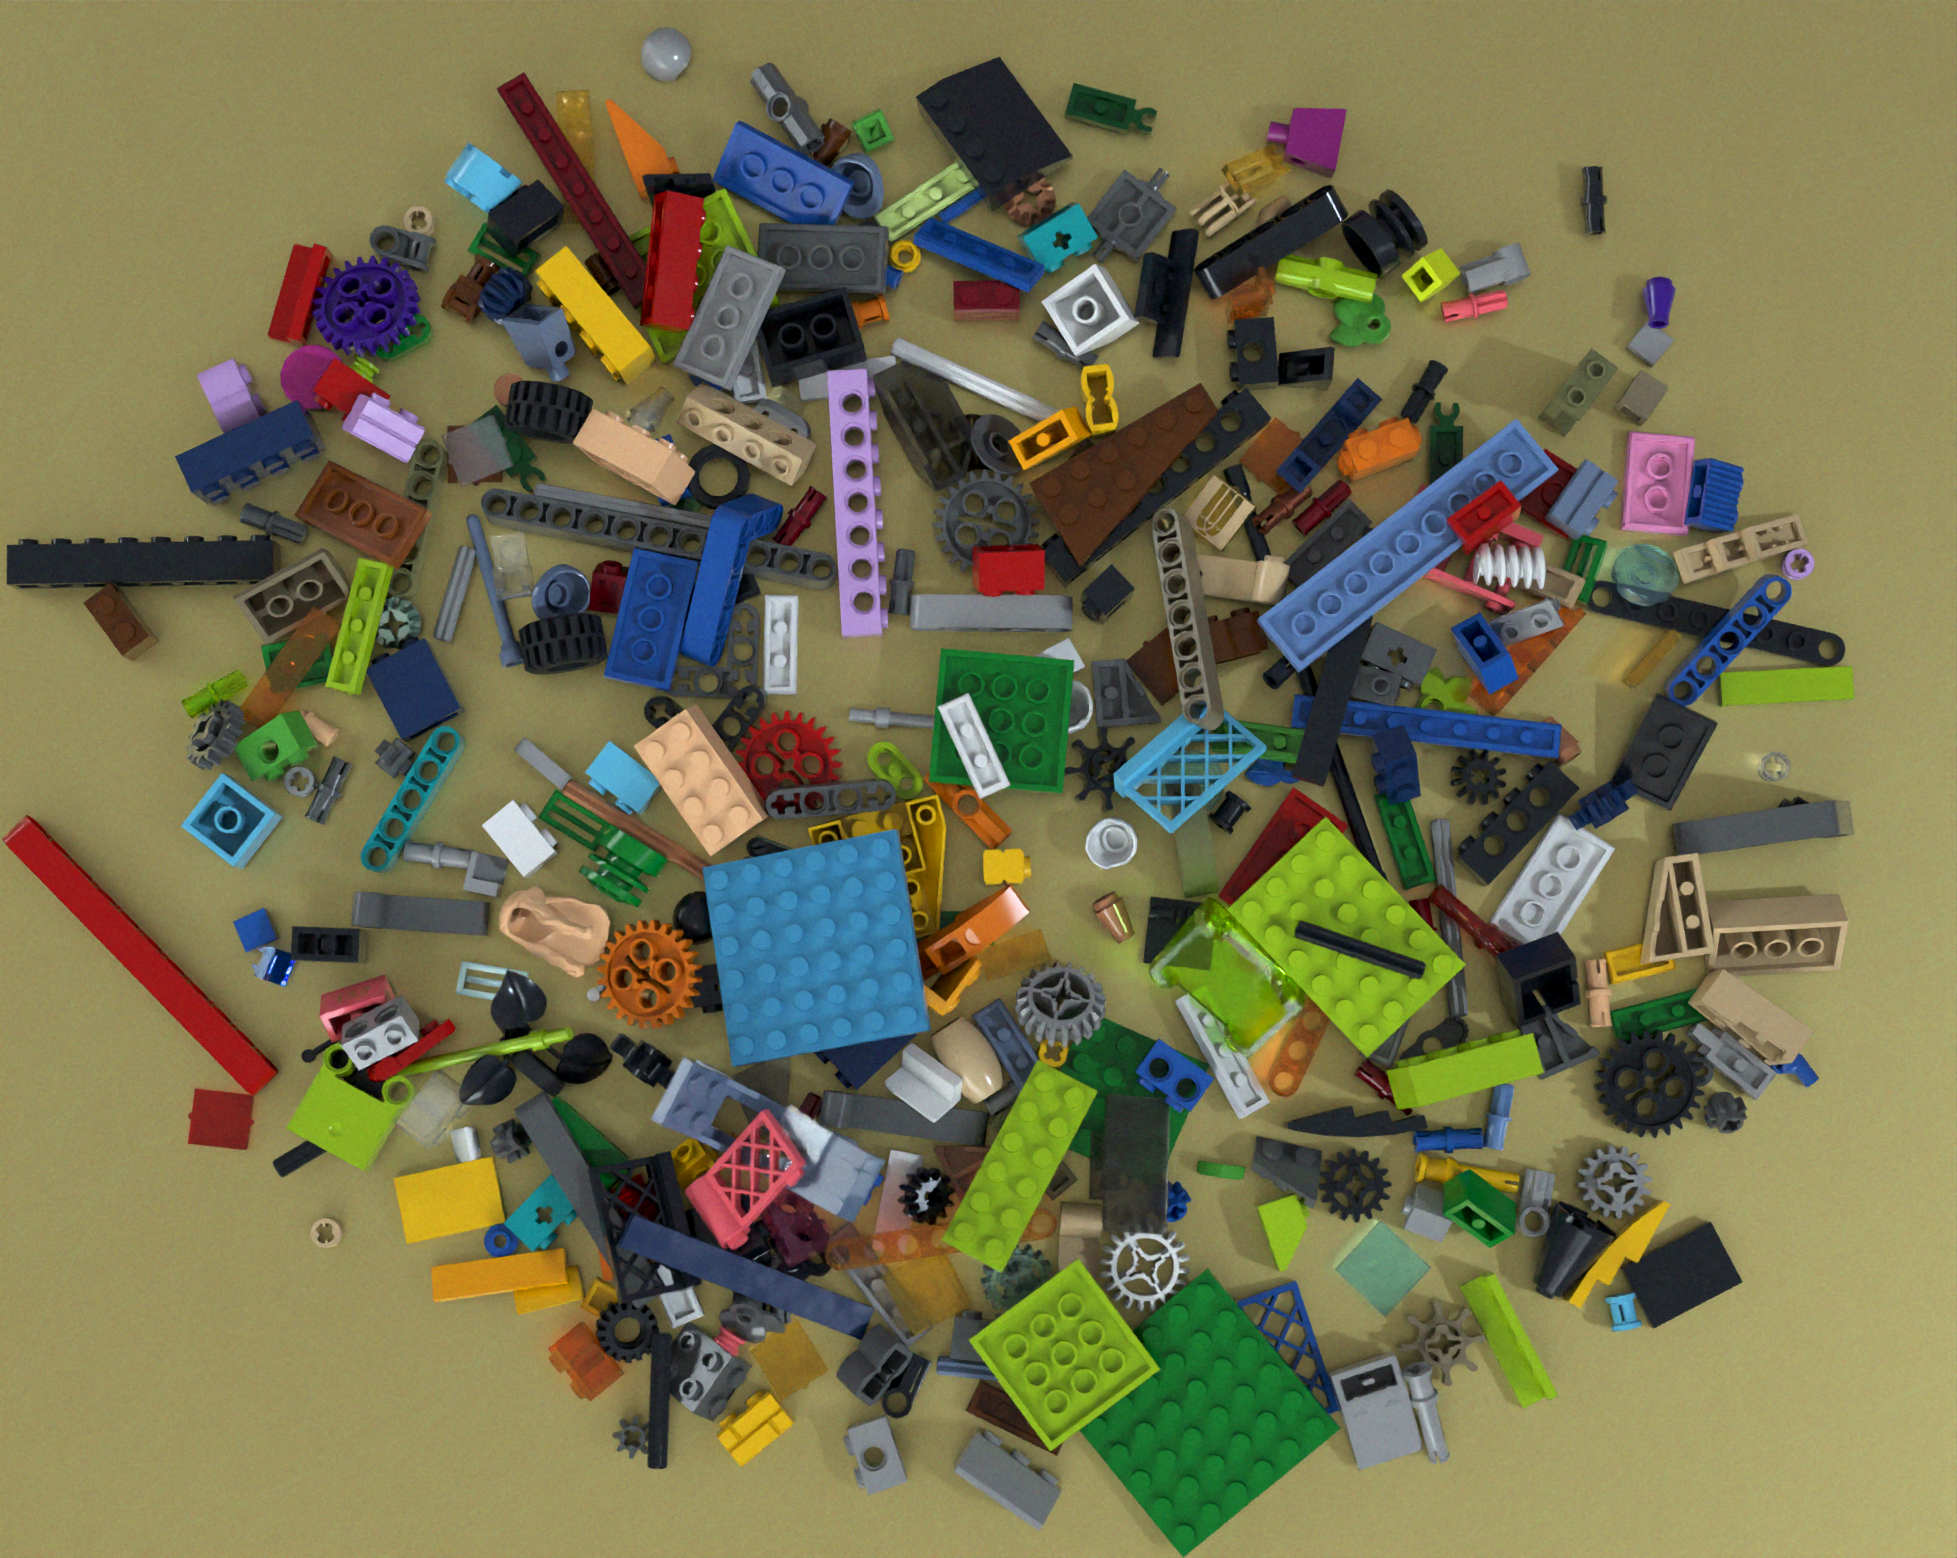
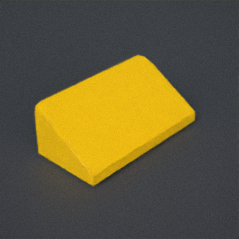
[513,1264,585,1315]

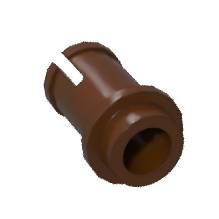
[584,252,621,296]

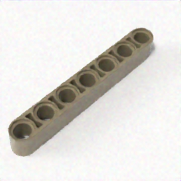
[1151,507,1224,731]

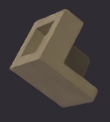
[1614,369,1668,426]

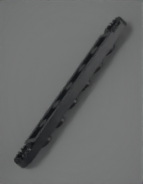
[1586,581,1845,666]

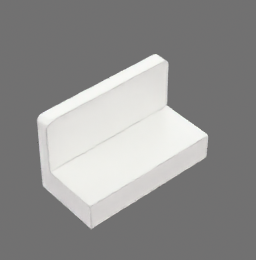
[885,1043,963,1122]

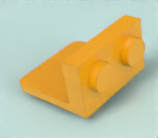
[924,956,982,1016]

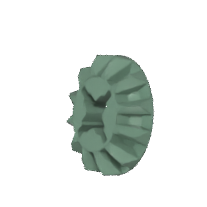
[375,597,421,649]

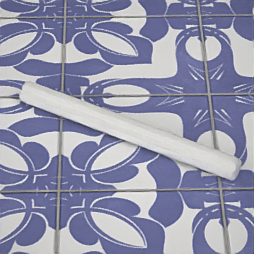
[891,338,1060,422]

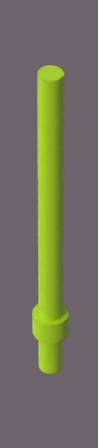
[392,1026,573,1077]

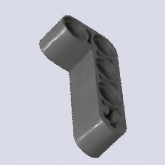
[351,891,490,936]

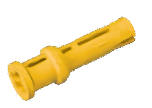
[1414,1152,1519,1194]

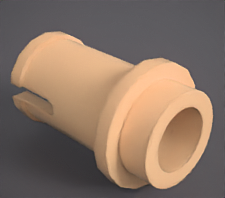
[301,709,339,747]

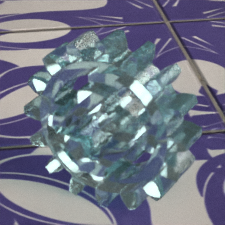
[981,1243,1054,1312]

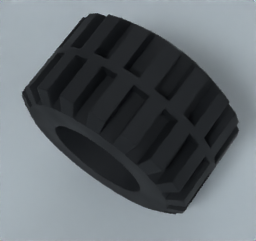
[504,381,593,444]
[518,613,608,675]

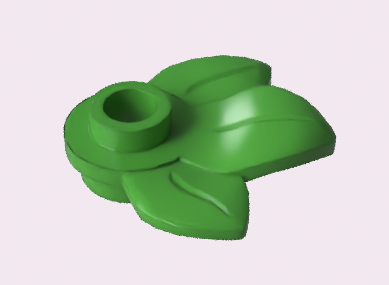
[1329,293,1391,347]

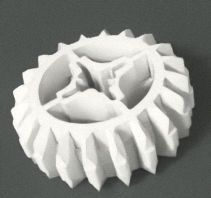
[1099,1220,1190,1312]

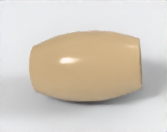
[931,1016,1005,1104]

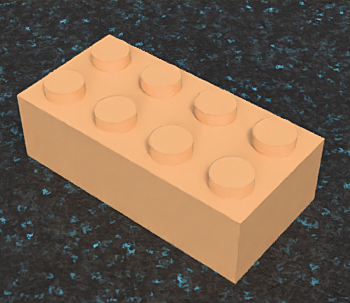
[634,704,770,857]

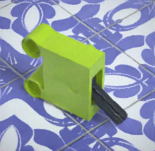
[273,1043,416,1177]

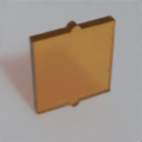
[1238,417,1303,494]

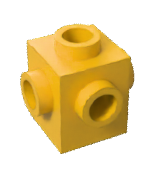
[671,1137,723,1190]

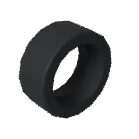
[688,444,750,509]

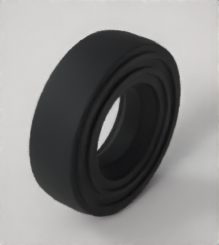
[510,1049,566,1097]

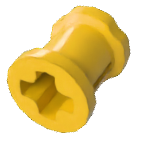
[1037,1039,1068,1068]

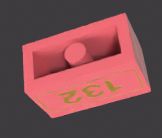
[319,974,395,1043]

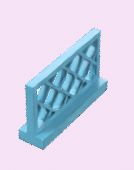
[1113,706,1266,834]

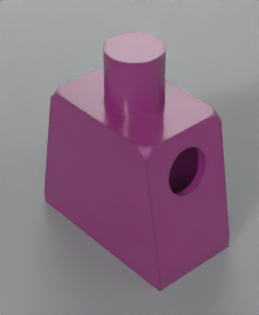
[1267,108,1347,179]

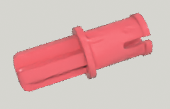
[1441,290,1508,323]

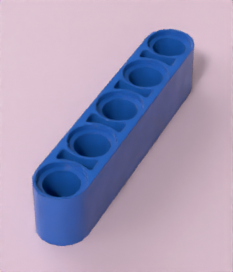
[1664,574,1792,706]

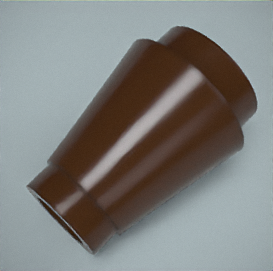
[810,118,852,167]

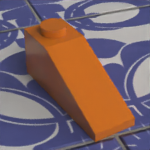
[605,99,680,201]

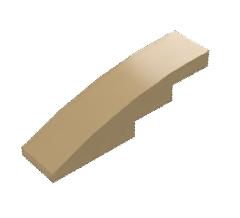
[1673,514,1809,584]

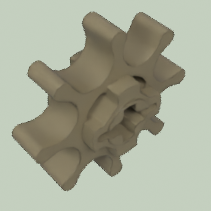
[1399,1300,1485,1386]

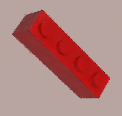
[640,190,706,333]

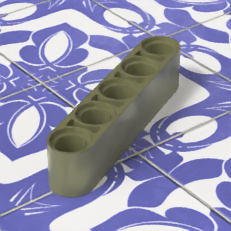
[388,439,448,600]

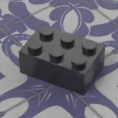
[757,287,867,388]

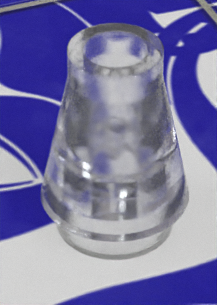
[627,387,675,433]

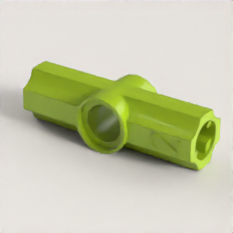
[1275,254,1378,304]

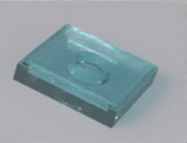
[1335,1221,1431,1317]

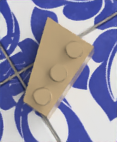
[1640,853,1715,964]

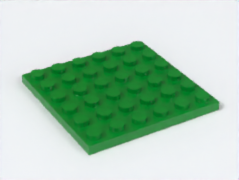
[1079,1268,1340,1558]

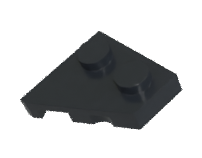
[642,173,716,208]

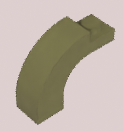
[1164,774,1218,898]

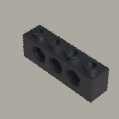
[1455,761,1580,887]

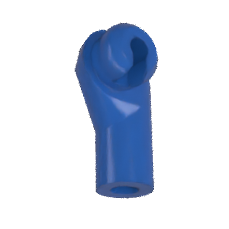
[1771,1054,1819,1088]

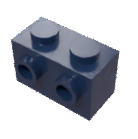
[1370,725,1421,806]

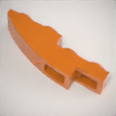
[917,884,1030,981]

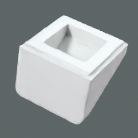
[451,1126,482,1163]

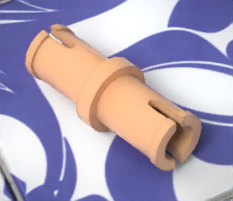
[1584,959,1612,1028]

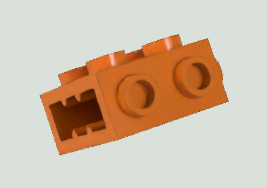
[1336,417,1422,483]

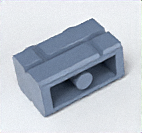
[1544,459,1619,540]

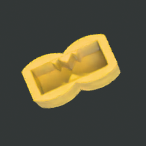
[1080,364,1119,439]

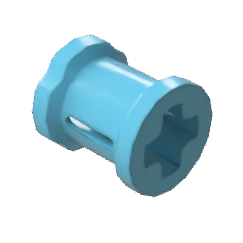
[1605,1292,1642,1331]

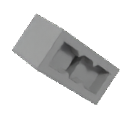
[341,995,419,1070]

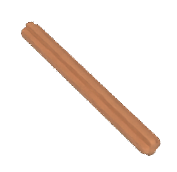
[563,780,712,881]

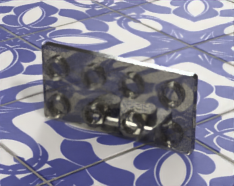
[1089,1094,1170,1235]

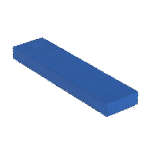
[913,217,1045,292]

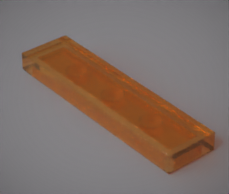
[240,606,341,729]

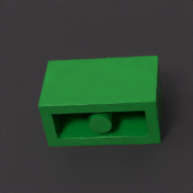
[1443,1169,1516,1248]

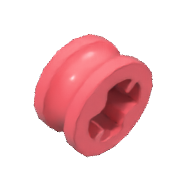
[712,1325,746,1356]

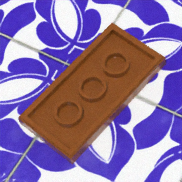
[294,460,433,570]

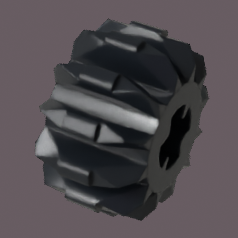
[1449,749,1506,806]
[897,1167,956,1224]

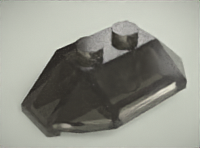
[873,361,973,493]

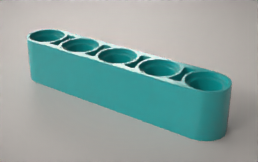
[361,726,465,873]

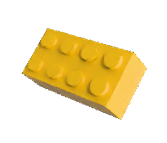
[535,246,657,385]

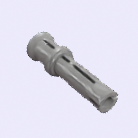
[1402,1361,1450,1464]

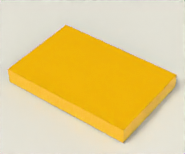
[393,1156,507,1244]

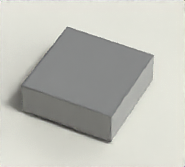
[1626,320,1674,368]

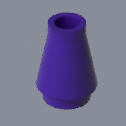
[1642,277,1676,329]

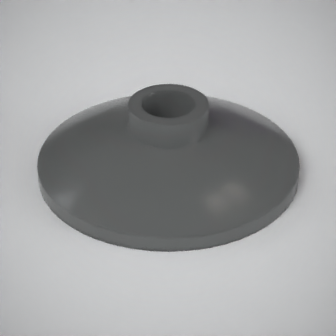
[971,414,1022,475]

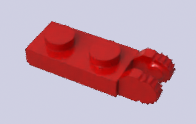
[366,1019,456,1083]

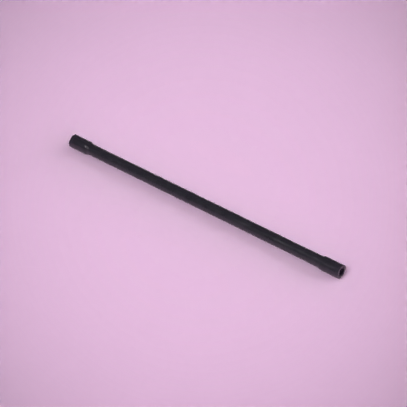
[1223,464,1389,883]

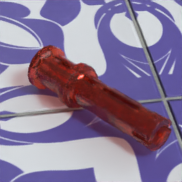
[1428,884,1519,965]

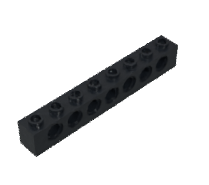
[1041,388,1271,587]

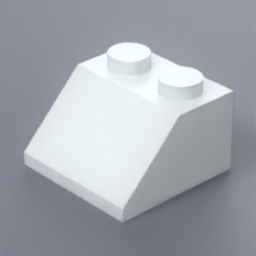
[1042,264,1139,356]

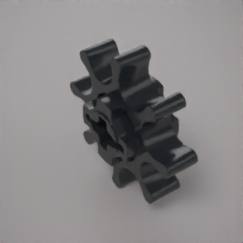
[1064,727,1138,812]
[609,1033,676,1090]

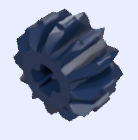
[478,267,533,325]

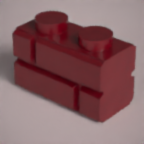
[953,280,1020,321]

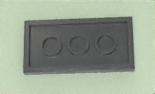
[758,223,889,294]

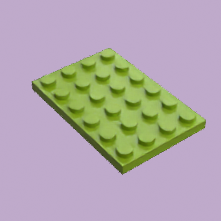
[1227,817,1466,1057]

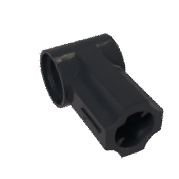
[881,1352,932,1419]

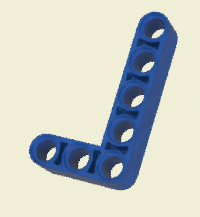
[680,493,784,667]

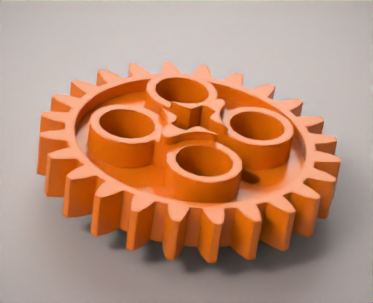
[596,920,703,1029]

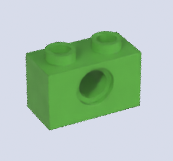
[234,710,318,782]

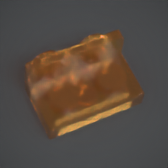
[1225,267,1275,324]

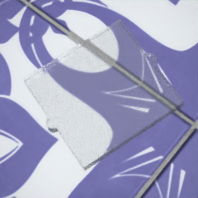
[442,415,514,487]
[760,1104,836,1184]

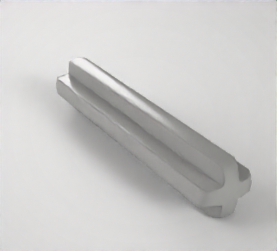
[433,546,476,642]

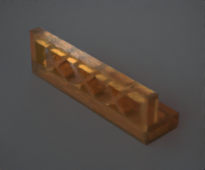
[1469,607,1586,717]

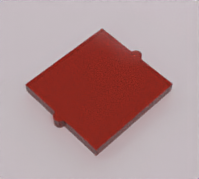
[188,1088,254,1150]

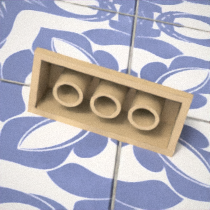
[1704,894,1849,976]

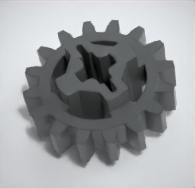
[185,700,245,770]

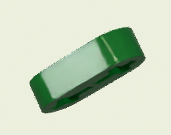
[376,314,433,362]

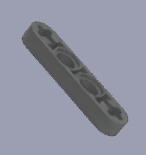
[765,778,896,819]

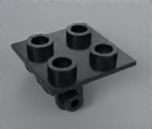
[1143,897,1217,971]

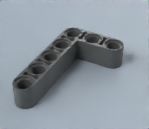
[1672,800,1854,856]
[819,1090,989,1146]

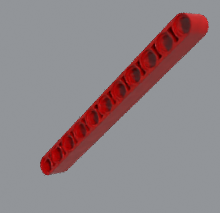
[2,815,279,1096]

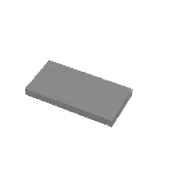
[672,245,786,391]

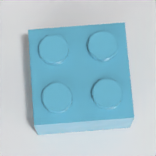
[181,773,283,869]

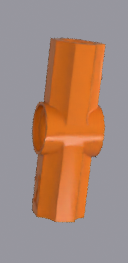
[923,771,1013,850]

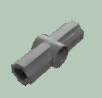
[750,63,825,156]

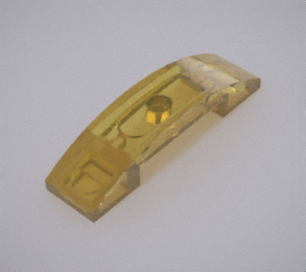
[556,90,596,224]

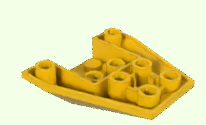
[808,794,946,938]

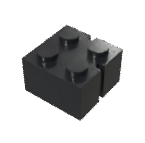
[1496,932,1581,1027]

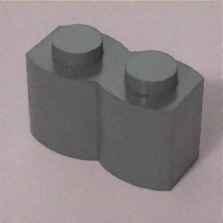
[836,1324,913,1406]

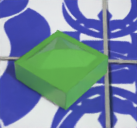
[850,108,894,153]

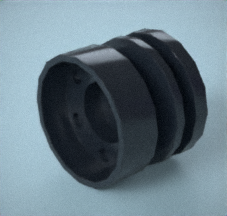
[1341,189,1428,279]

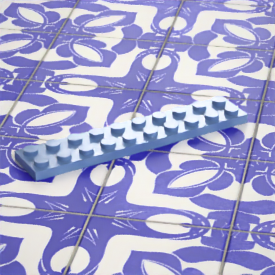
[1257,418,1559,673]

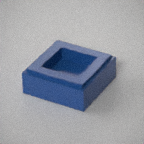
[233,908,279,953]

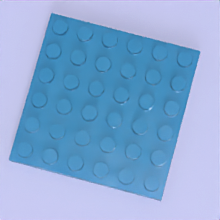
[702,829,931,1067]

